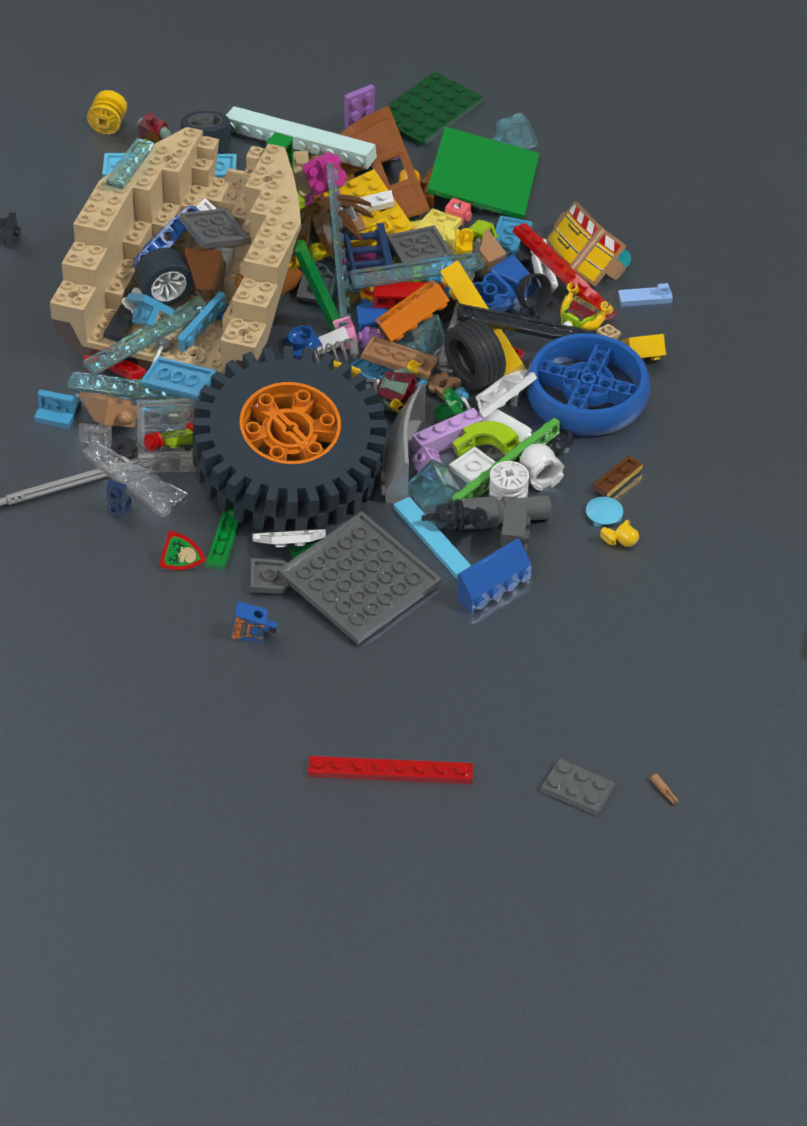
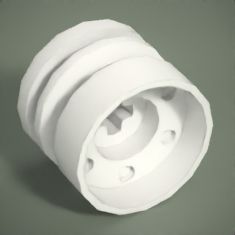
[489,461,529,500]

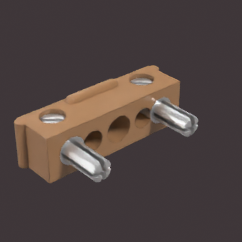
[343,207,366,232]

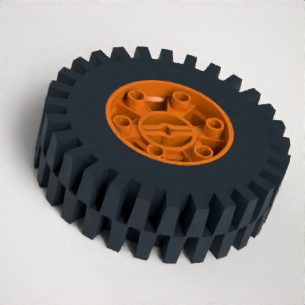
[192,346,387,532]

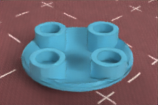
[586,497,623,527]

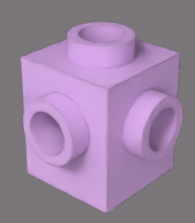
[411,446,444,479]

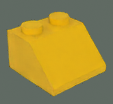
[621,334,666,361]

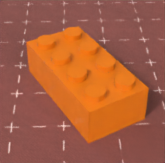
[374,280,450,342]

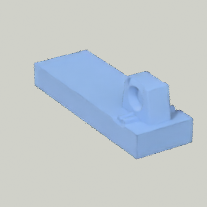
[618,283,673,307]

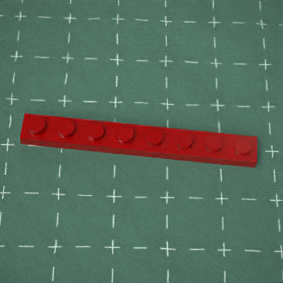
[512,223,617,322]
[308,756,473,784]

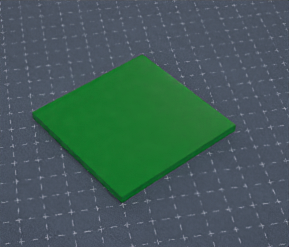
[426,127,539,220]

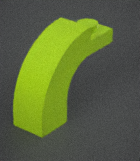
[452,421,520,458]

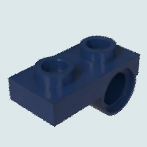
[106,480,132,518]

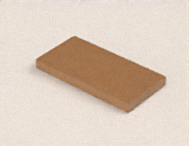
[361,336,439,381]

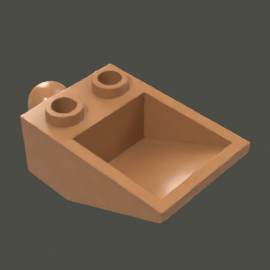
[79,392,139,428]

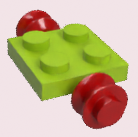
[144,422,193,452]

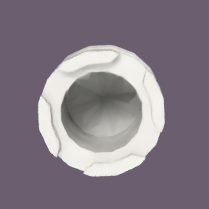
[520,444,564,491]

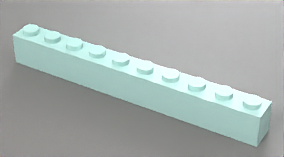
[226,106,377,169]

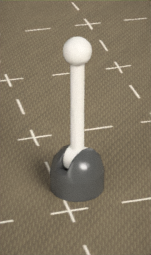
[146,336,172,373]

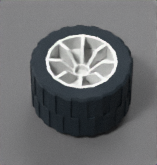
[134,247,194,306]

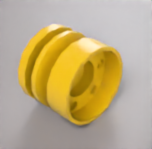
[87,90,127,134]

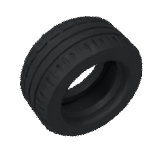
[444,318,506,390]

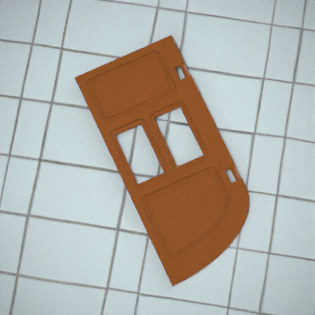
[339,106,430,218]

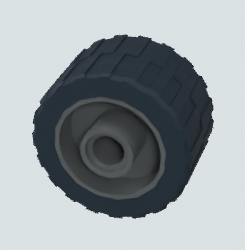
[181,111,231,154]

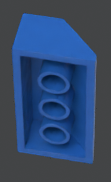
[457,538,532,613]

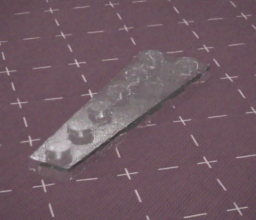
[82,441,188,519]

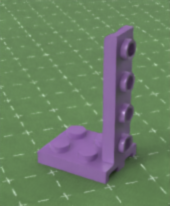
[344,84,400,161]

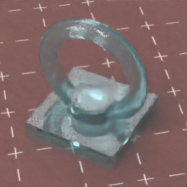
[394,314,445,355]

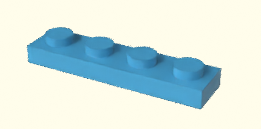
[177,291,227,352]

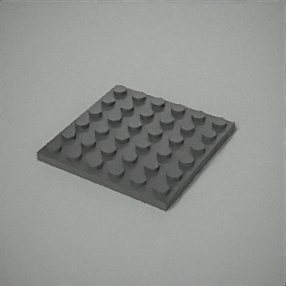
[278,511,442,644]

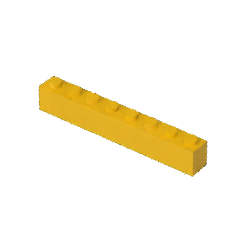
[440,260,526,376]

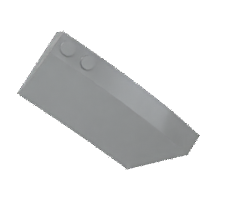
[381,383,426,503]

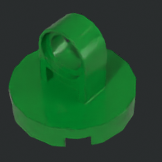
[433,386,467,421]

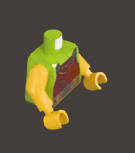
[560,282,613,331]

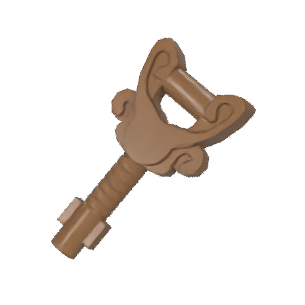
[428,372,462,401]

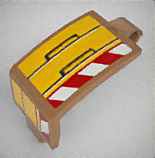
[546,201,626,286]

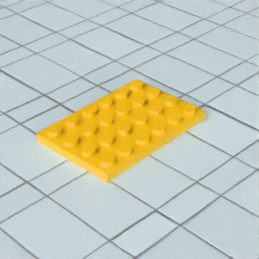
[315,170,414,258]

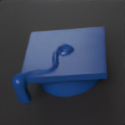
[283,325,323,359]

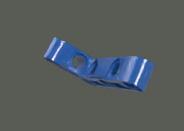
[133,205,216,267]

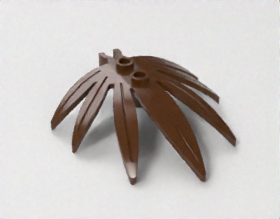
[299,192,373,259]

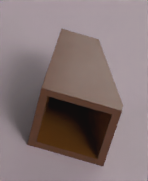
[185,248,226,304]

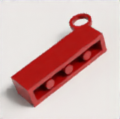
[363,272,444,310]

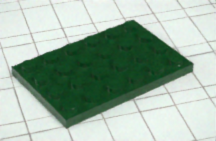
[385,71,484,147]

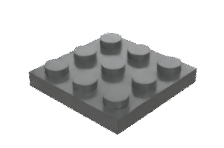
[179,208,251,249]
[387,225,453,269]

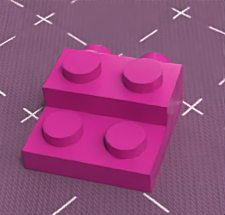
[301,151,347,196]

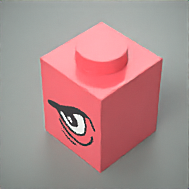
[445,198,472,227]

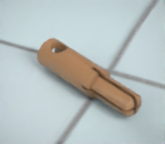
[650,774,678,804]

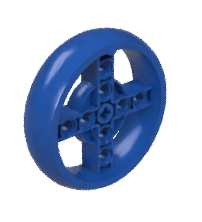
[525,333,651,436]

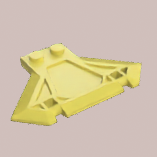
[410,209,468,261]

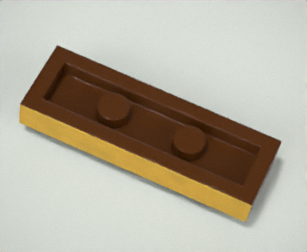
[593,455,643,497]

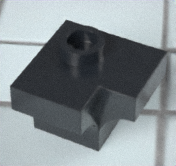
[0,212,21,249]

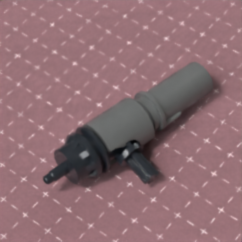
[422,495,551,531]

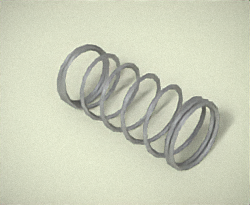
[302,337,359,364]

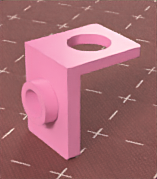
[333,316,359,351]

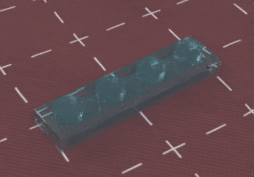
[106,138,153,190]

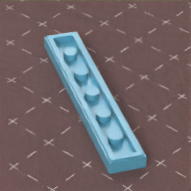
[394,497,471,579]

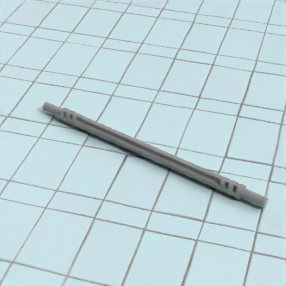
[0,446,185,506]

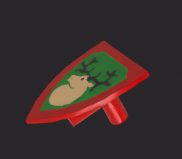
[159,530,206,570]

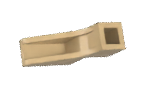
[293,151,313,200]

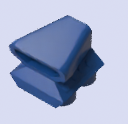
[490,255,537,305]
[473,273,515,312]

